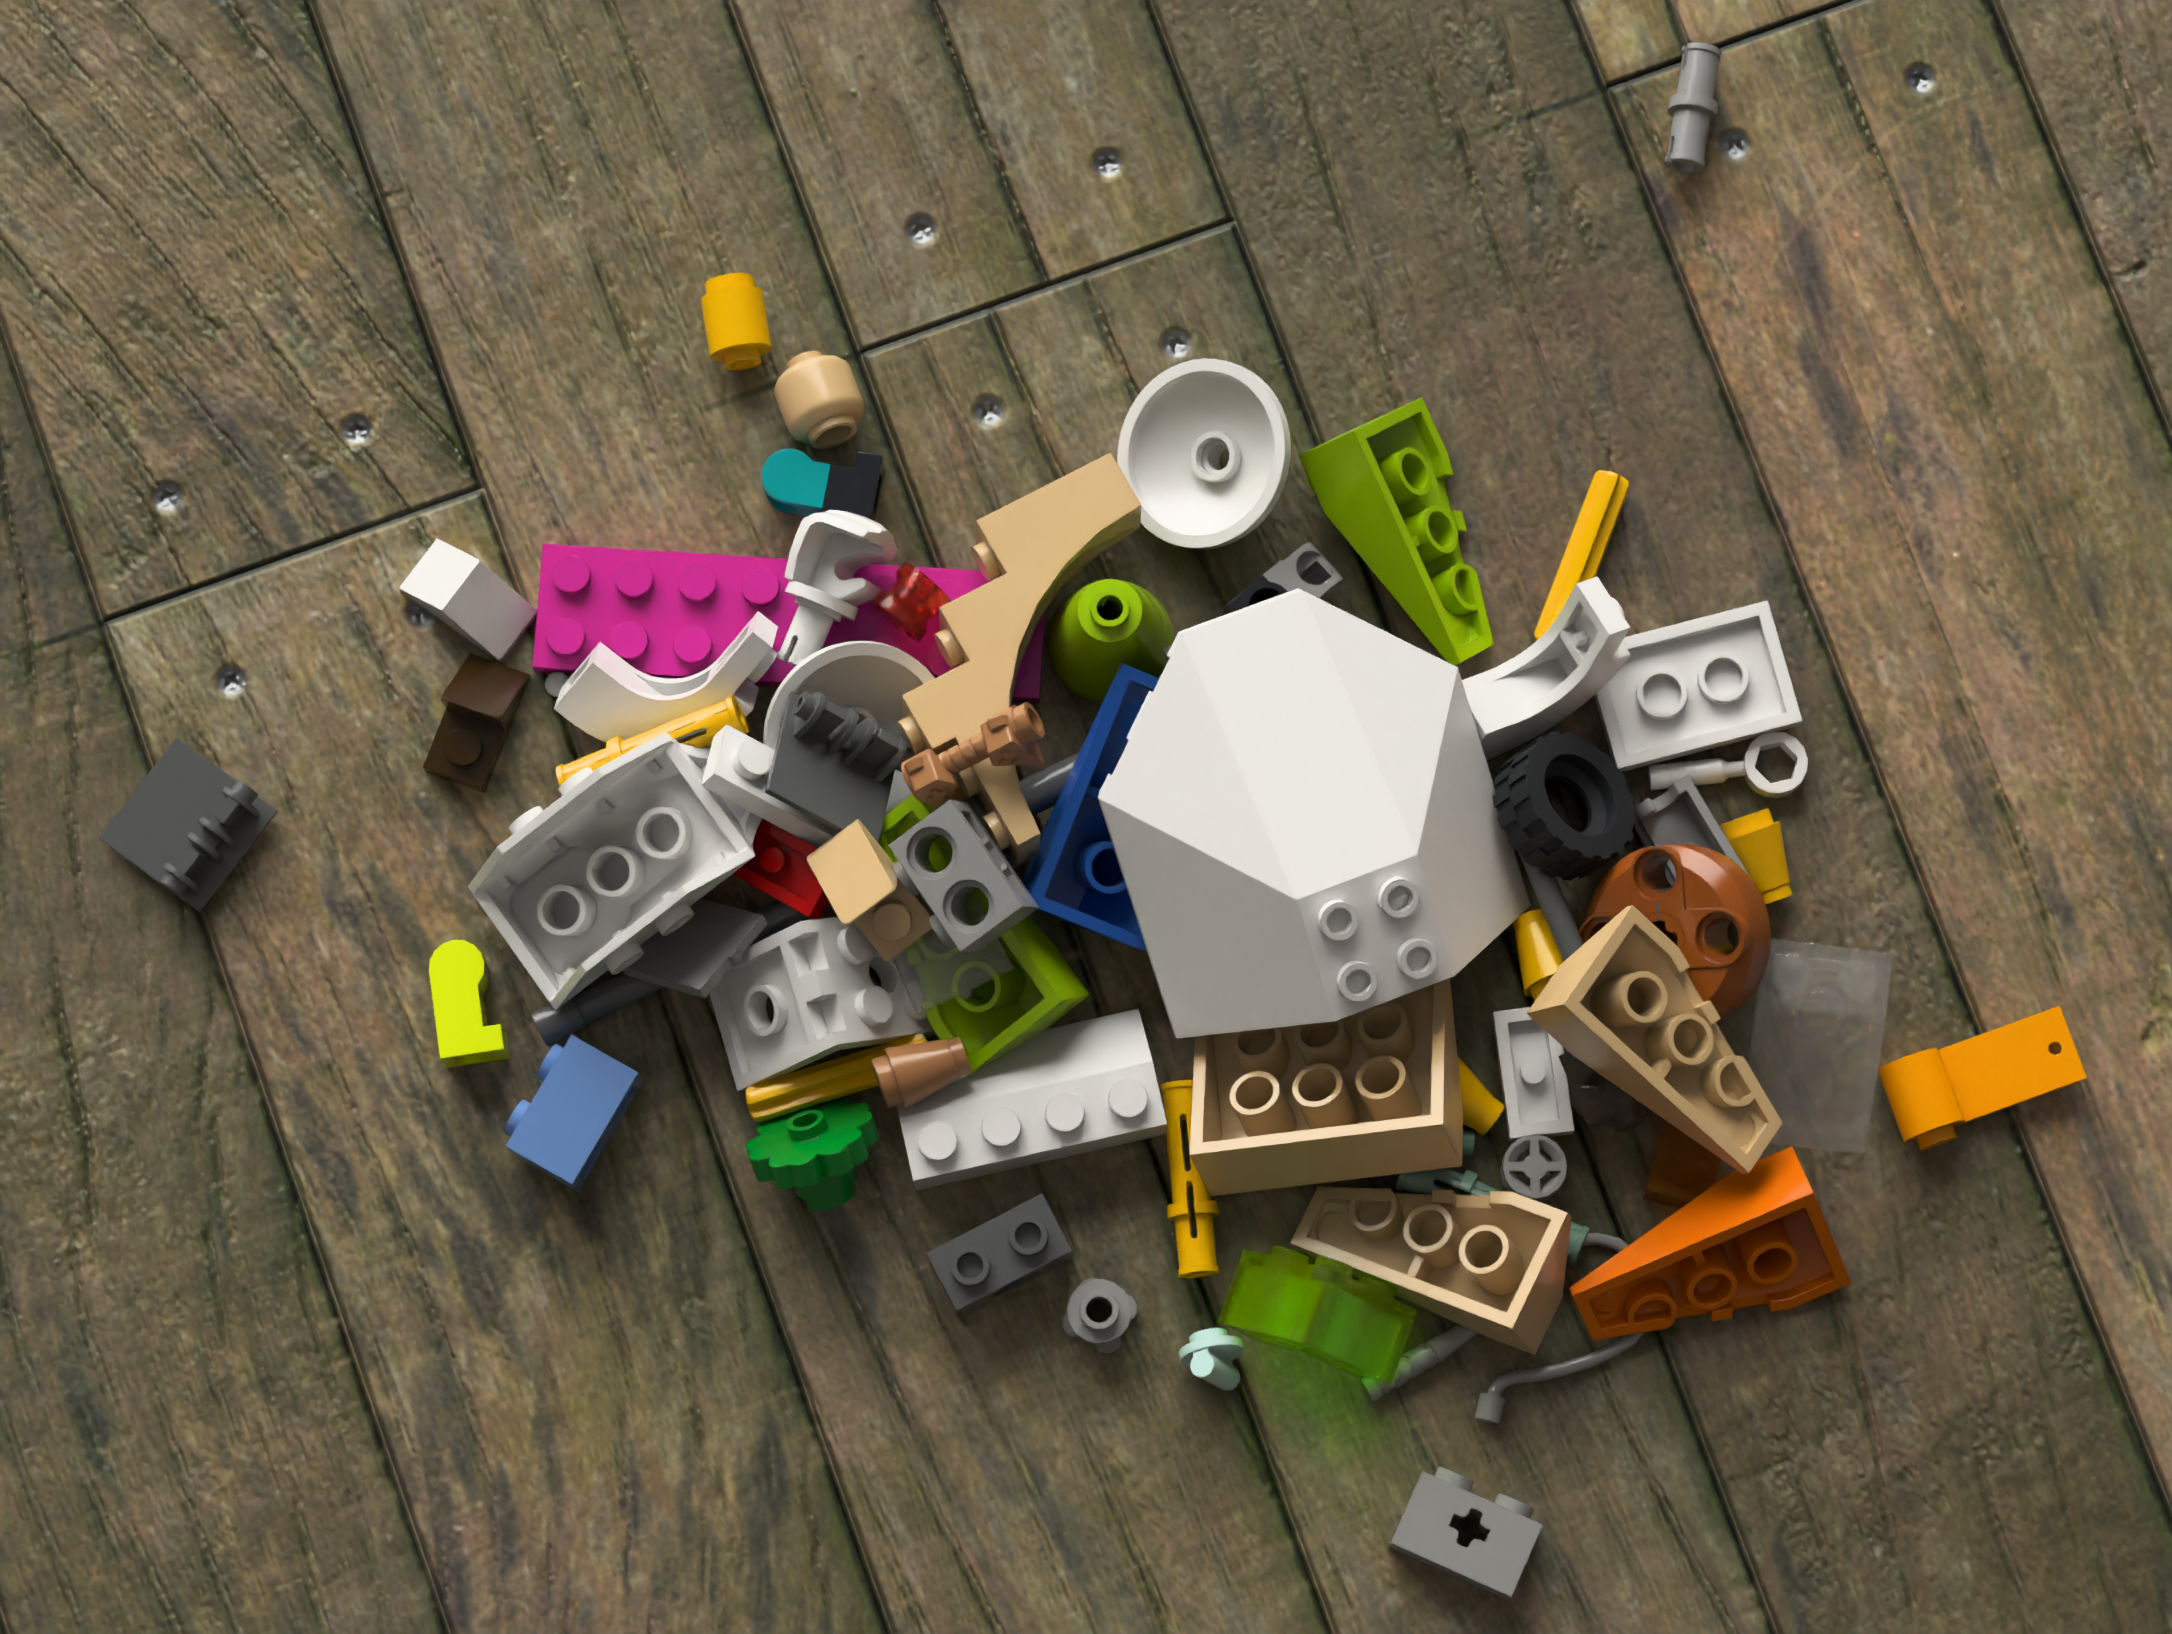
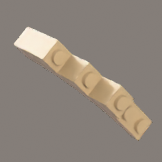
[897,453,1141,866]

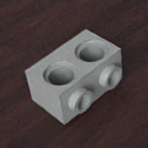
[888,800,1039,953]

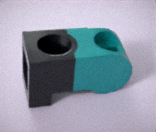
[761,448,885,521]

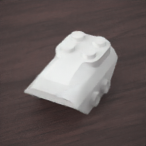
[468,732,762,1011]

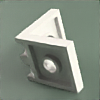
[709,917,936,1091]

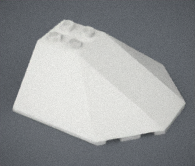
[1098,588,1531,1038]

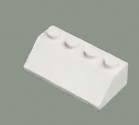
[897,1009,1167,1190]

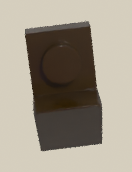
[423,653,530,794]

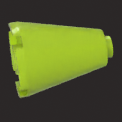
[1047,579,1174,704]

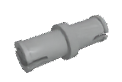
[1664,42,1722,174]

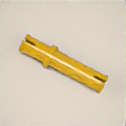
[556,695,749,786]
[1160,1080,1219,1278]

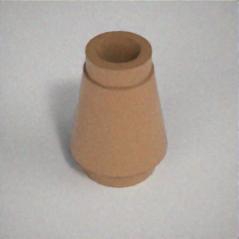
[871,1036,972,1109]

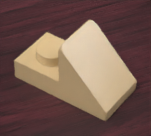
[807,819,934,962]

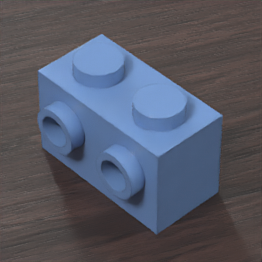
[504,1034,643,1192]

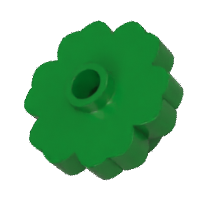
[745,1096,879,1210]

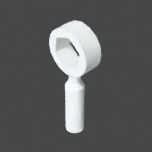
[1648,731,1808,798]

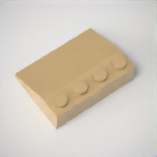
[1189,978,1463,1196]

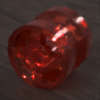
[871,563,951,643]

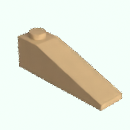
[1290,1187,1572,1355]

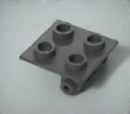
[765,691,915,843]
[99,737,278,913]

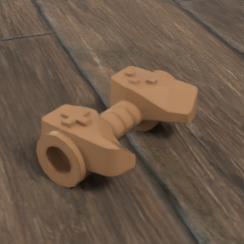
[901,702,1045,810]

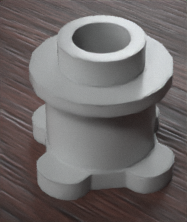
[1062,1278,1137,1354]

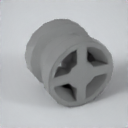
[1500,1134,1567,1203]

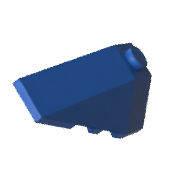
[1022,663,1159,952]

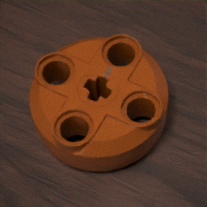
[1579,843,1771,1023]

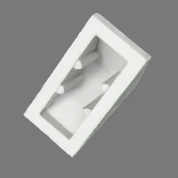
[399,538,537,663]

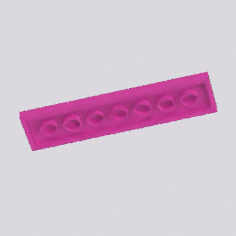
[532,544,1046,704]

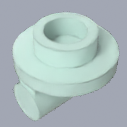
[1179,1328,1244,1391]

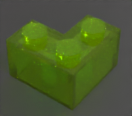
[1218,1245,1417,1384]

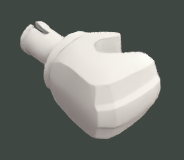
[776,510,897,667]

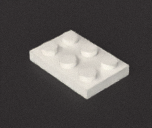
[1594,600,1802,772]

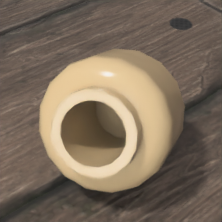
[773,351,866,449]

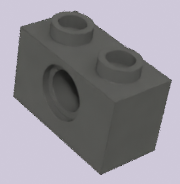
[927,1193,1073,1319]

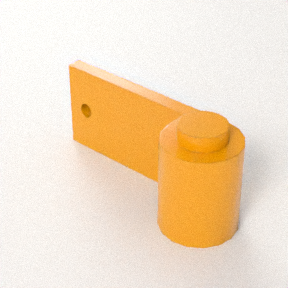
[1877,1006,2087,1150]

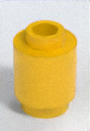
[701,273,772,370]

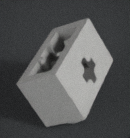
[1389,1467,1543,1601]

